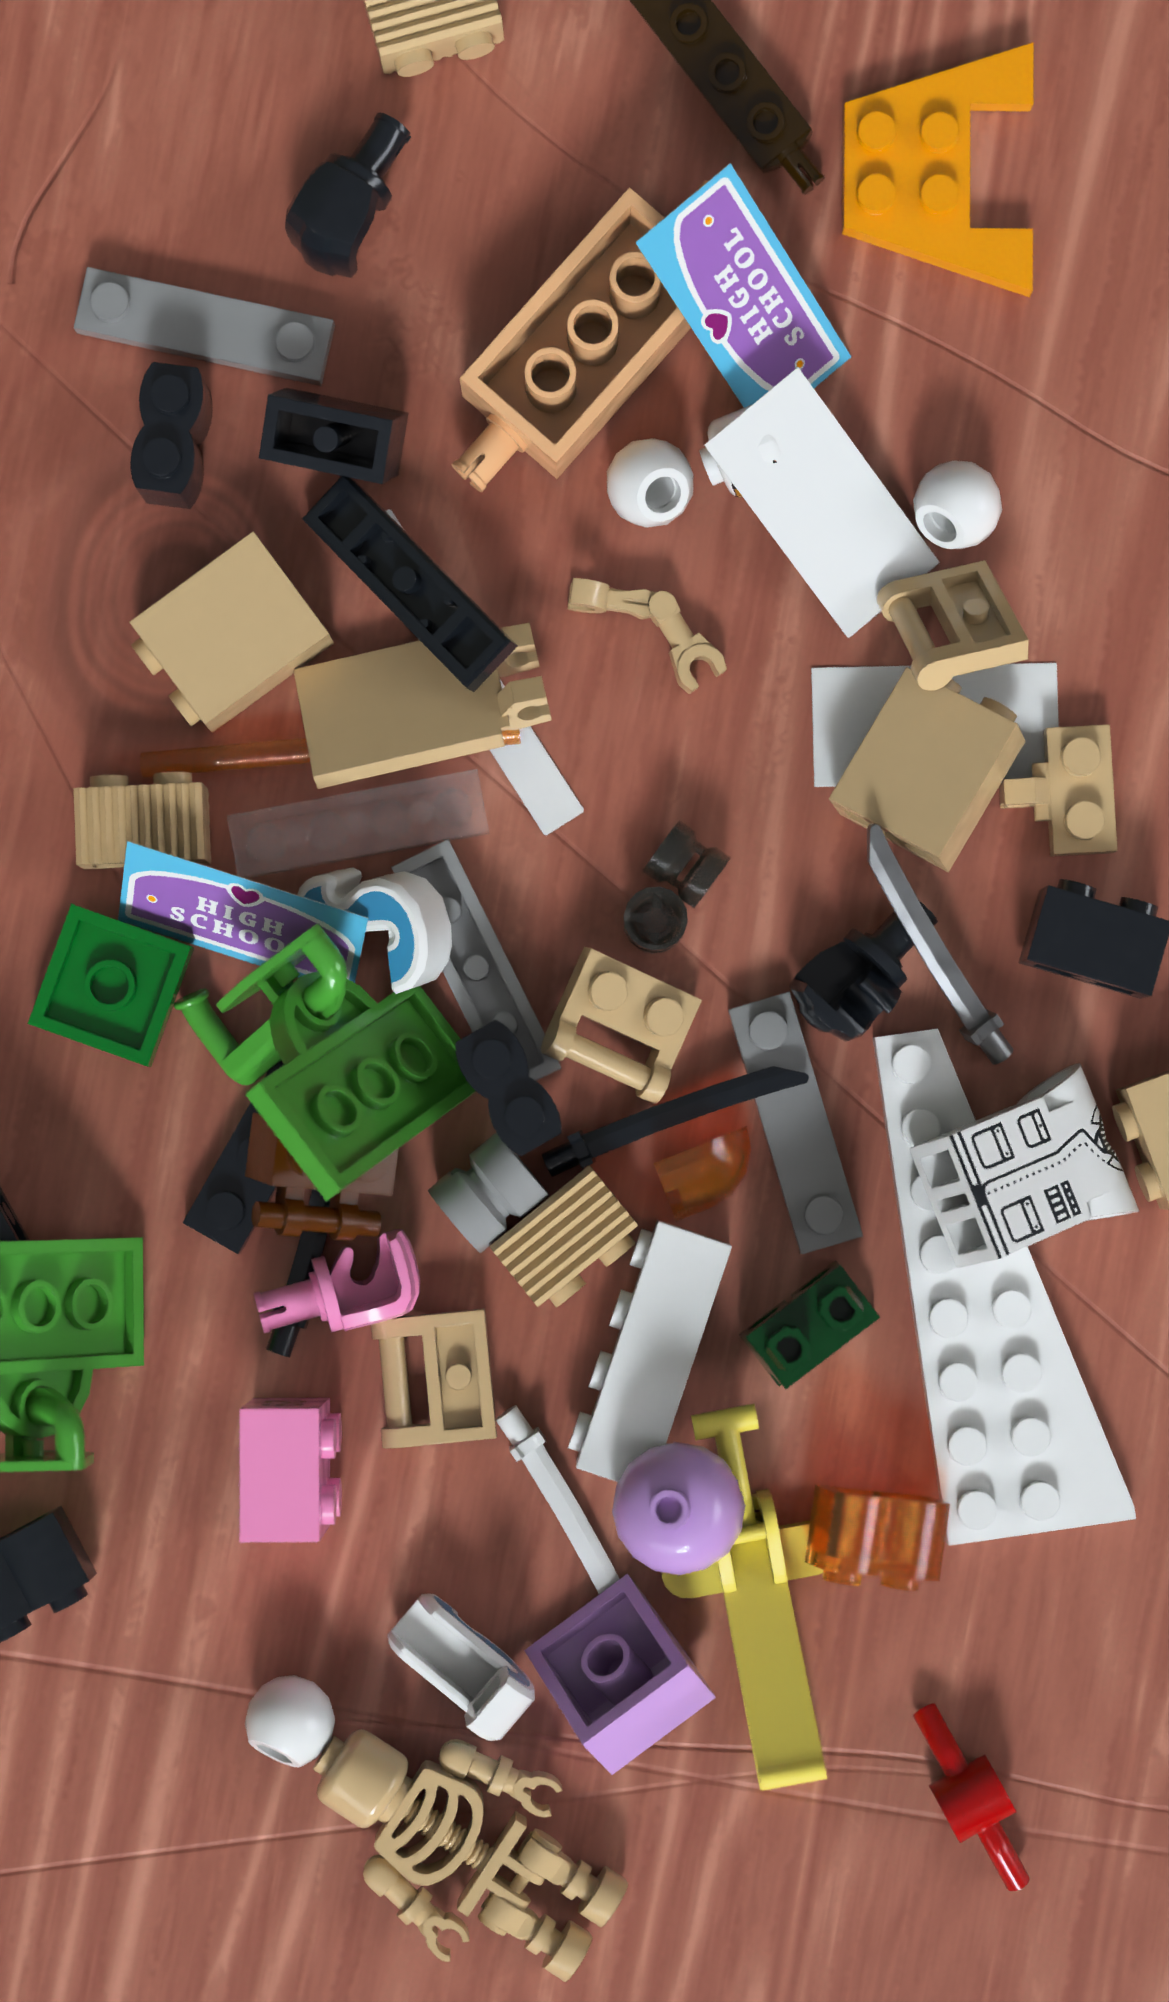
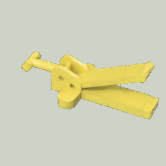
[661,1404,839,1791]

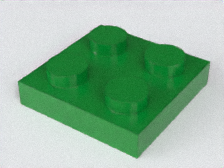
[27,904,194,1067]

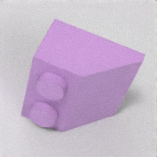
[524,1574,716,1775]

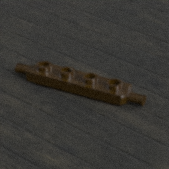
[629,0,825,195]

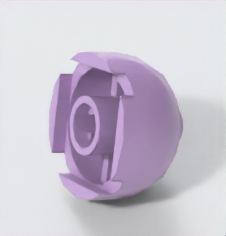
[612,1442,745,1575]

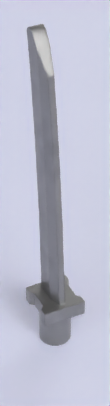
[867,824,1013,1064]

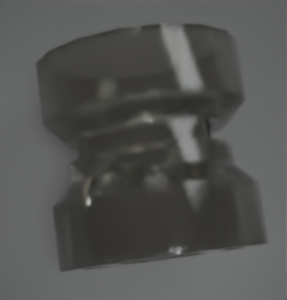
[642,821,731,909]
[623,886,688,954]

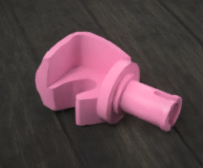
[253,1229,420,1334]

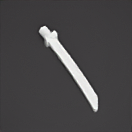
[496,1405,619,1594]

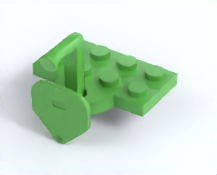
[174,924,476,1201]
[0,1238,144,1472]

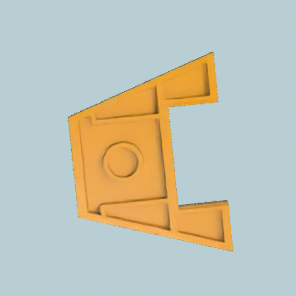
[842,42,1034,297]

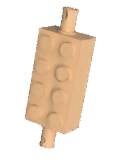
[451,180,708,492]

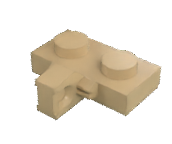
[999,725,1117,857]

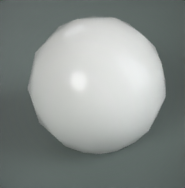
[607,438,693,528]
[913,461,1002,549]
[245,1675,335,1767]

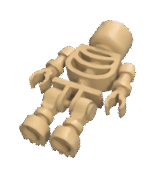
[313,1729,628,1982]

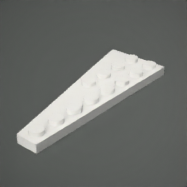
[872,1028,1136,1546]

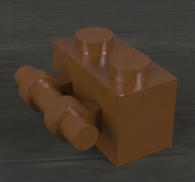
[245,1112,398,1241]

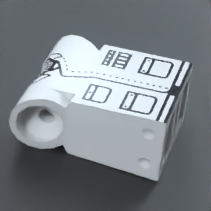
[909,1063,1139,1268]

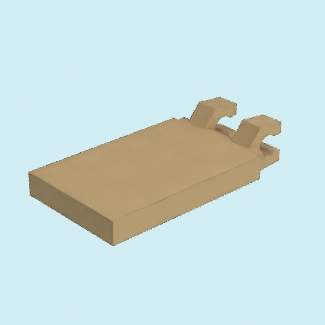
[293,623,552,789]

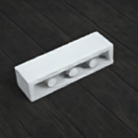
[568,1220,732,1482]

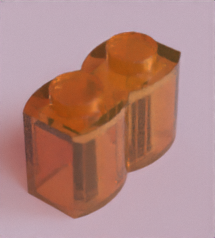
[805,1485,950,1591]

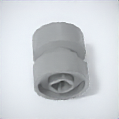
[428,1133,549,1253]

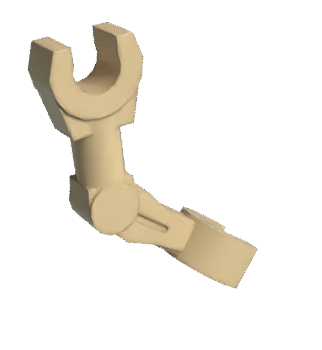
[567,578,727,694]

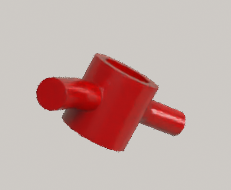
[913,1703,1030,1891]

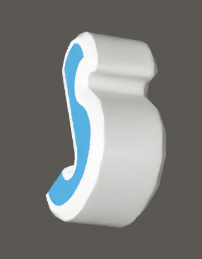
[297,868,452,994]
[388,1594,535,1741]

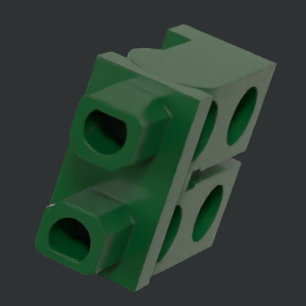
[739,1261,881,1389]

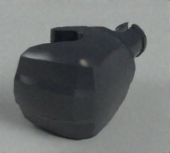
[285,112,411,278]
[789,901,938,1042]

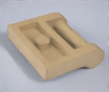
[877,560,1029,691]
[541,947,702,1104]
[371,1308,497,1448]

